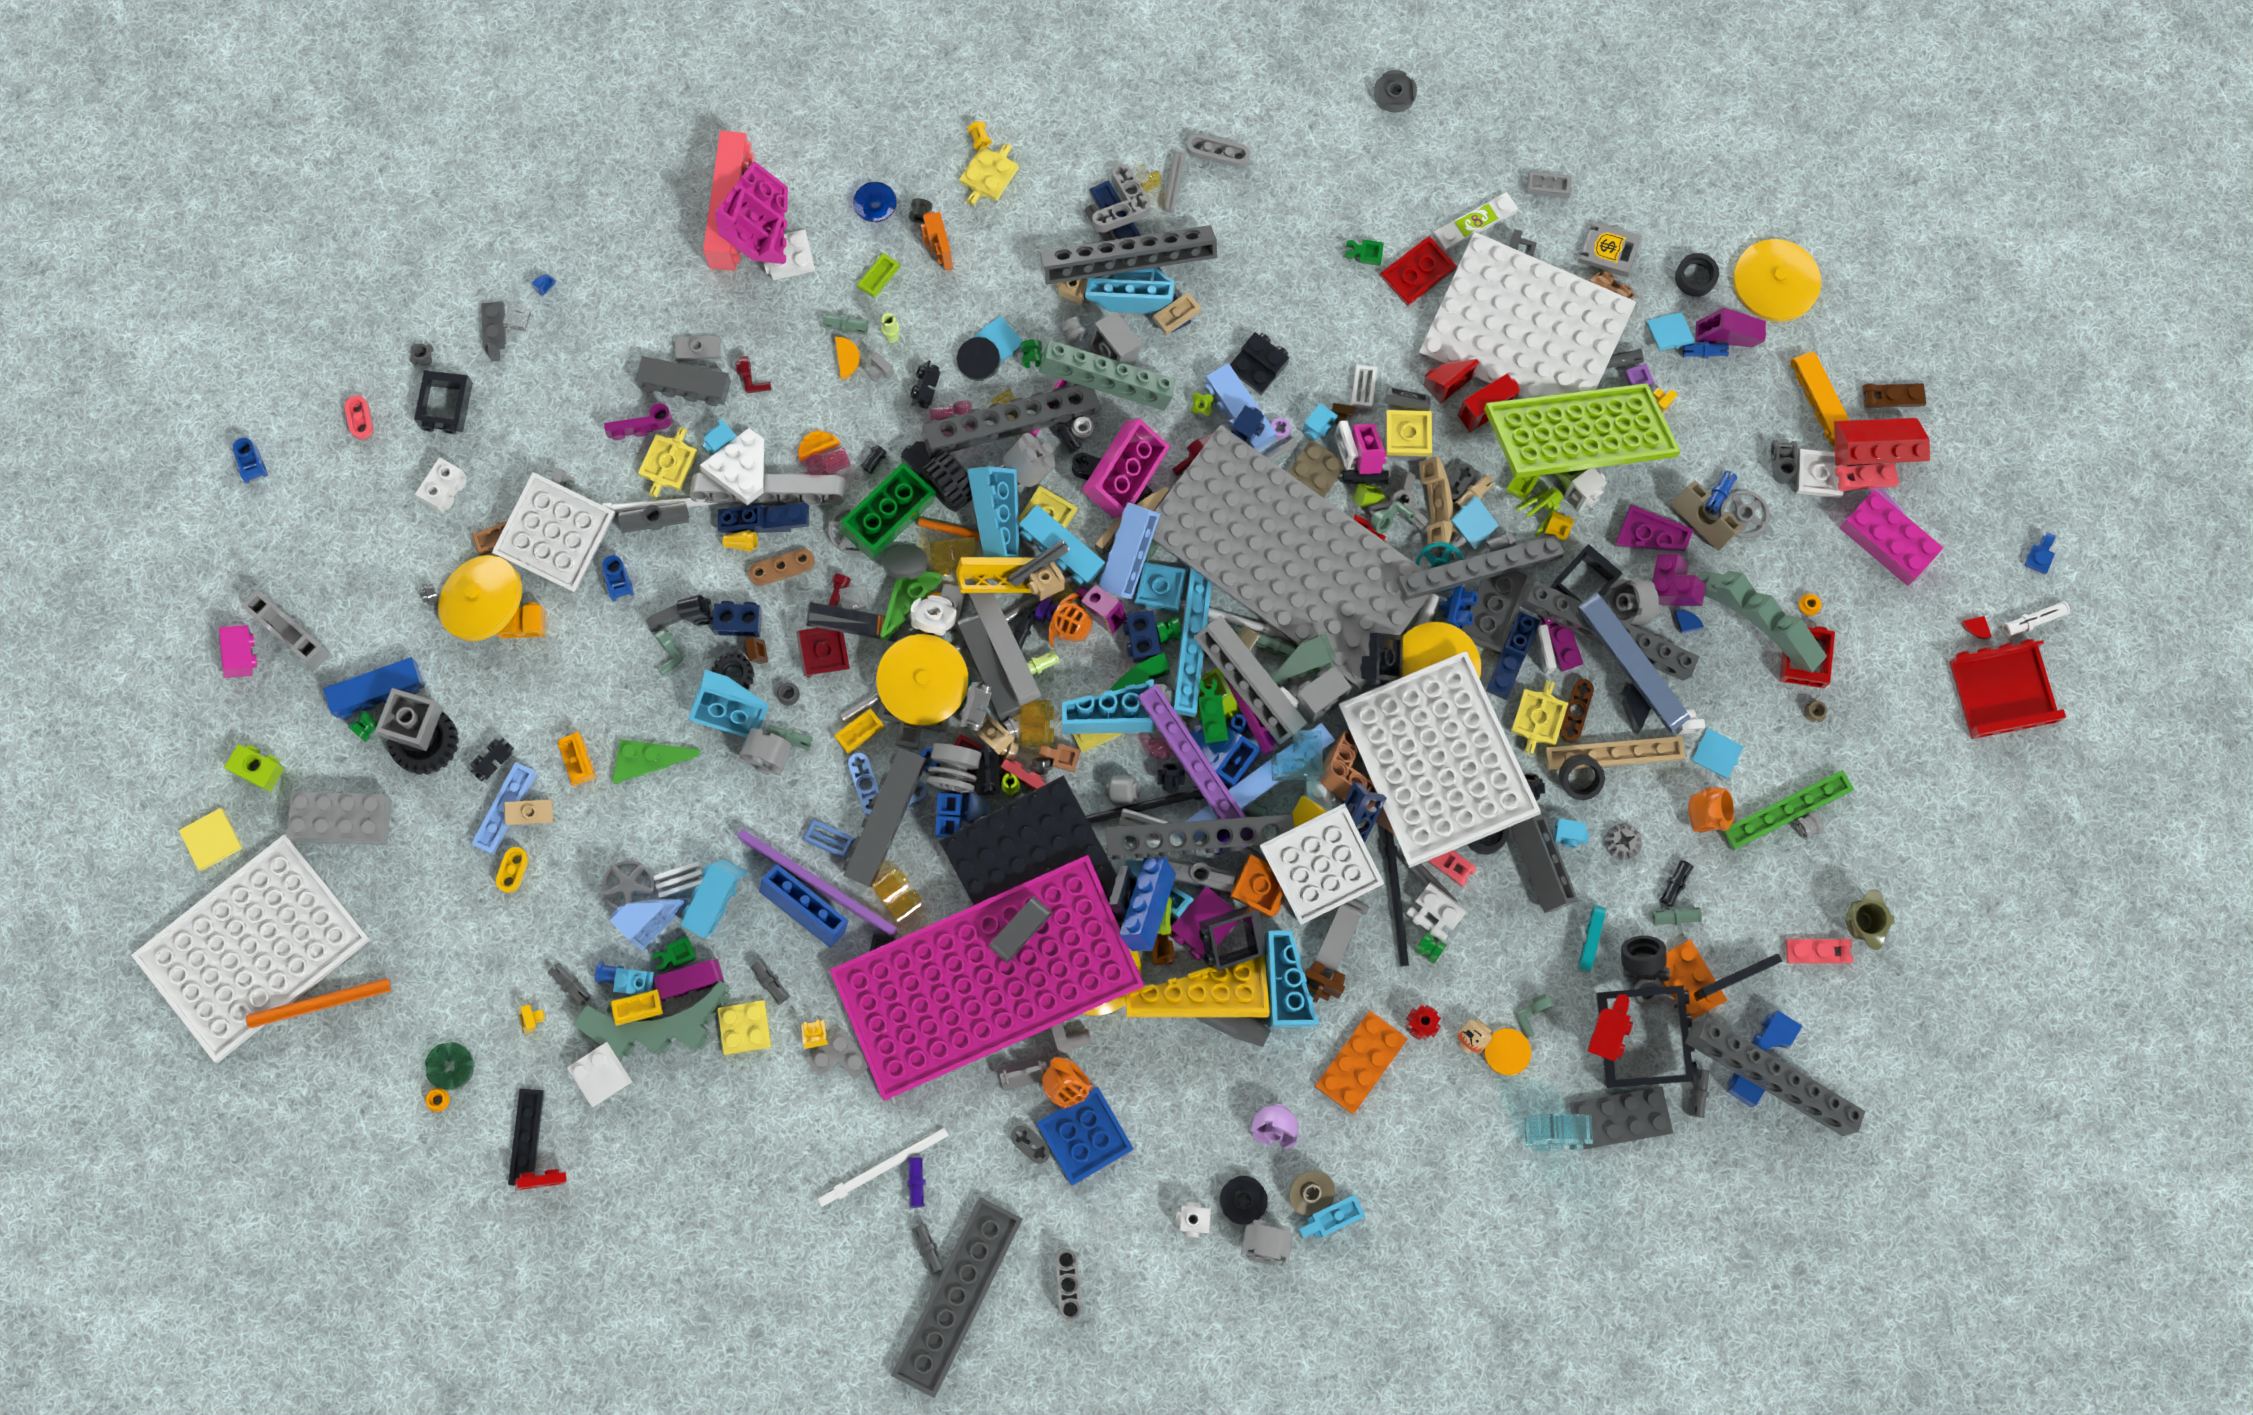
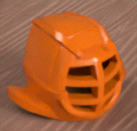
[1049,593,1093,648]
[1688,787,1734,833]
[1041,1057,1093,1109]

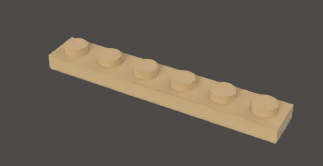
[1545,736,1685,772]

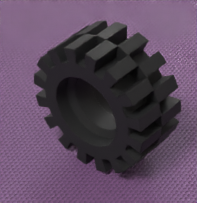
[711,652,755,690]

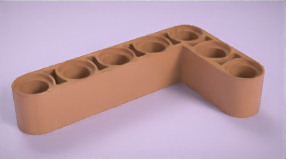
[1319,729,1395,835]

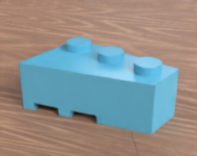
[680,859,748,938]

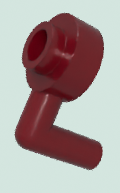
[736,356,772,393]

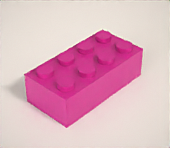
[1081,418,1170,519]
[1839,489,1944,586]

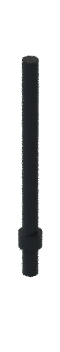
[1086,787,1204,824]
[1383,829,1409,967]

